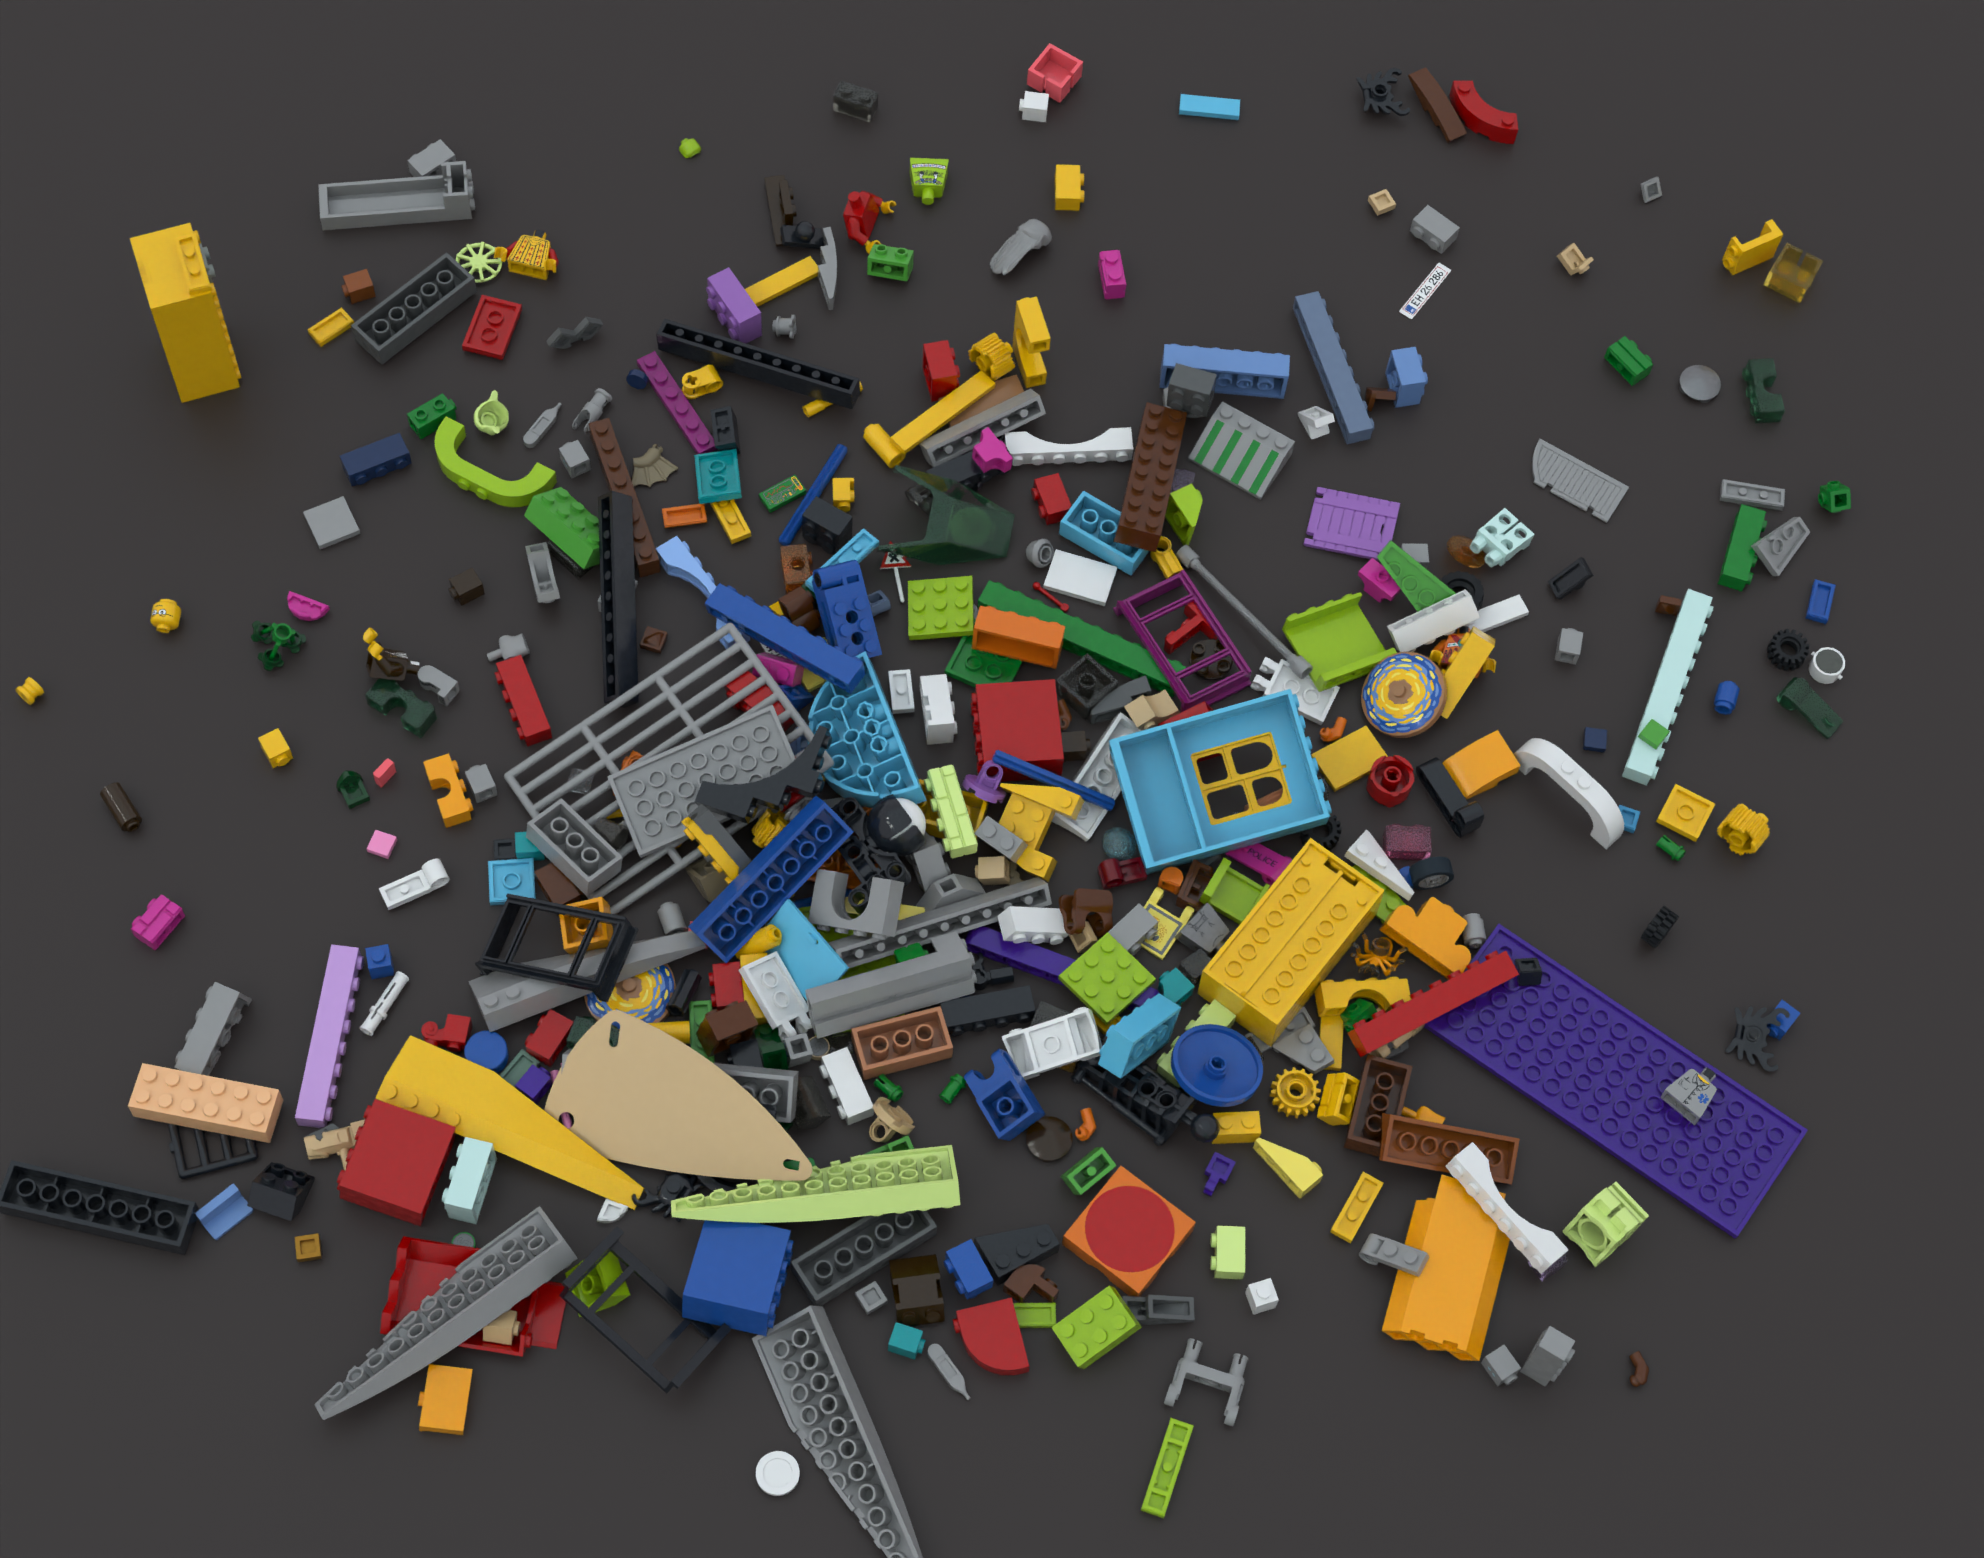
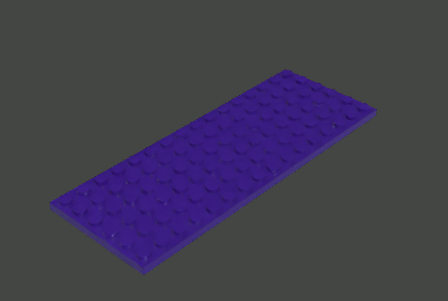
[1424,924,1808,1239]

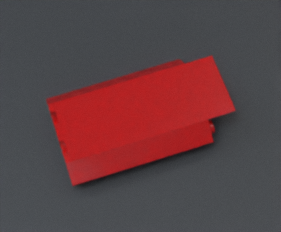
[380,1236,566,1357]

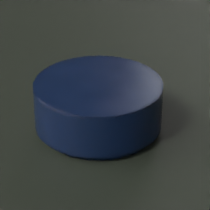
[626,369,649,389]

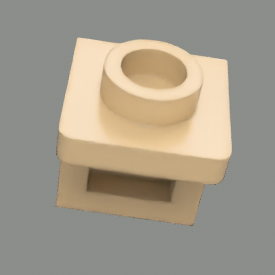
[1557,243,1594,276]

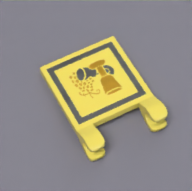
[1141,887,1194,960]

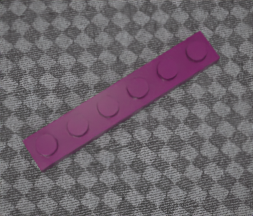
[637,351,718,454]

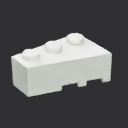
[920,674,957,745]

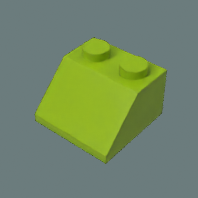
[1165,483,1203,546]
[565,1252,630,1317]

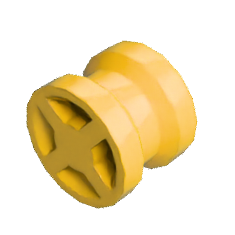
[15,677,44,705]

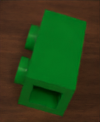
[407,393,457,440]

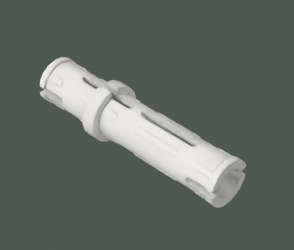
[360,971,409,1036]

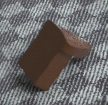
[1365,387,1396,412]

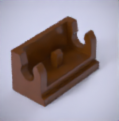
[1175,859,1214,914]

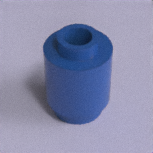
[1714,681,1740,715]

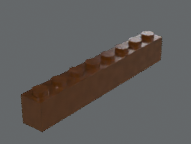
[588,418,660,578]

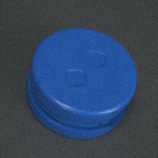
[464,1031,509,1074]

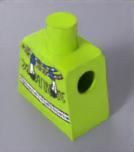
[909,158,949,205]

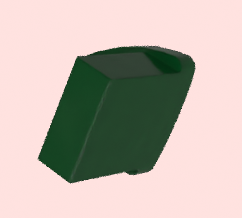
[336,770,370,809]

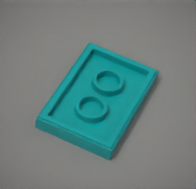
[694,449,742,504]

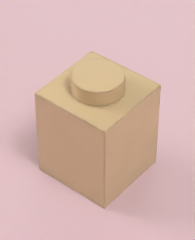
[975,856,1010,885]
[483,1310,521,1345]

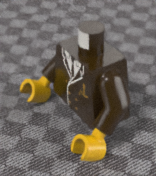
[363,628,419,681]

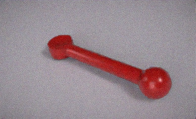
[1032,582,1069,613]

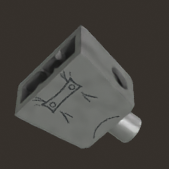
[1174,902,1230,958]

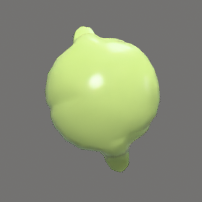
[473,390,509,436]

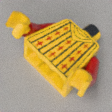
[493,230,559,280]

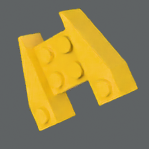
[999,783,1085,882]

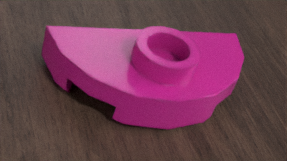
[287,591,330,621]

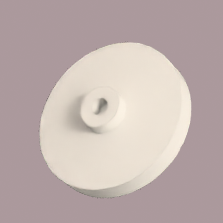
[756,1451,800,1496]

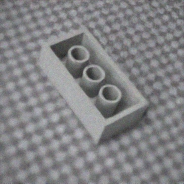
[526,798,623,896]

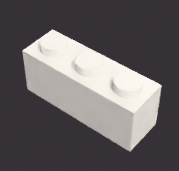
[997,906,1069,945]
[819,1047,874,1125]

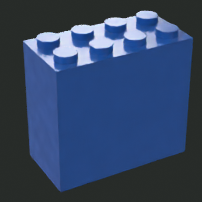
[682,1220,794,1336]

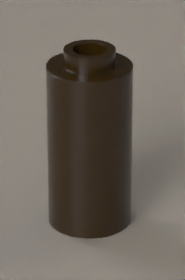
[100,782,142,832]

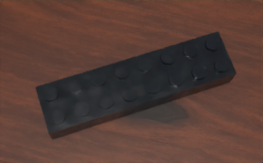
[0,1160,199,1255]

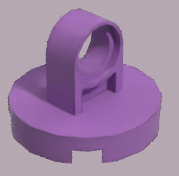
[962,760,1006,803]

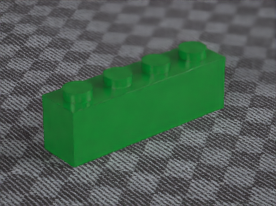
[1717,504,1767,591]

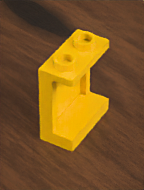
[1722,219,1783,275]

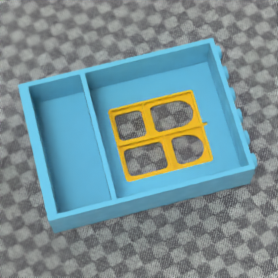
[1109,689,1332,875]

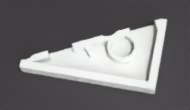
[1344,830,1415,901]

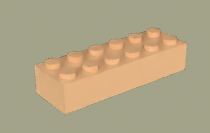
[128,1063,283,1143]

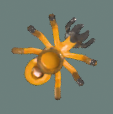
[1350,932,1408,980]

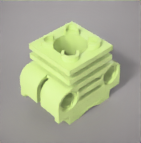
[1563,1182,1649,1267]

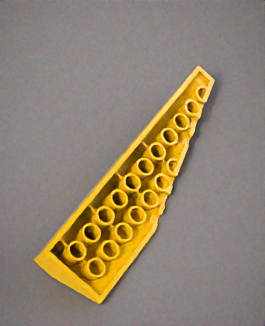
[376,1035,645,1210]

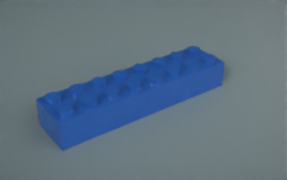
[688,796,854,963]

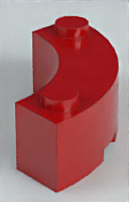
[1449,81,1518,144]

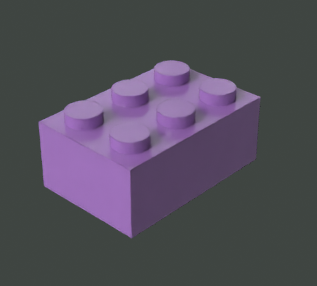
[706,267,762,343]

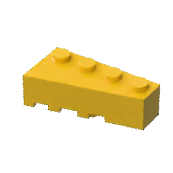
[1441,626,1496,719]

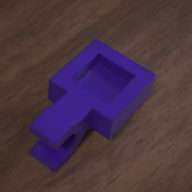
[1203,1152,1236,1196]

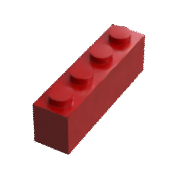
[494,655,552,747]

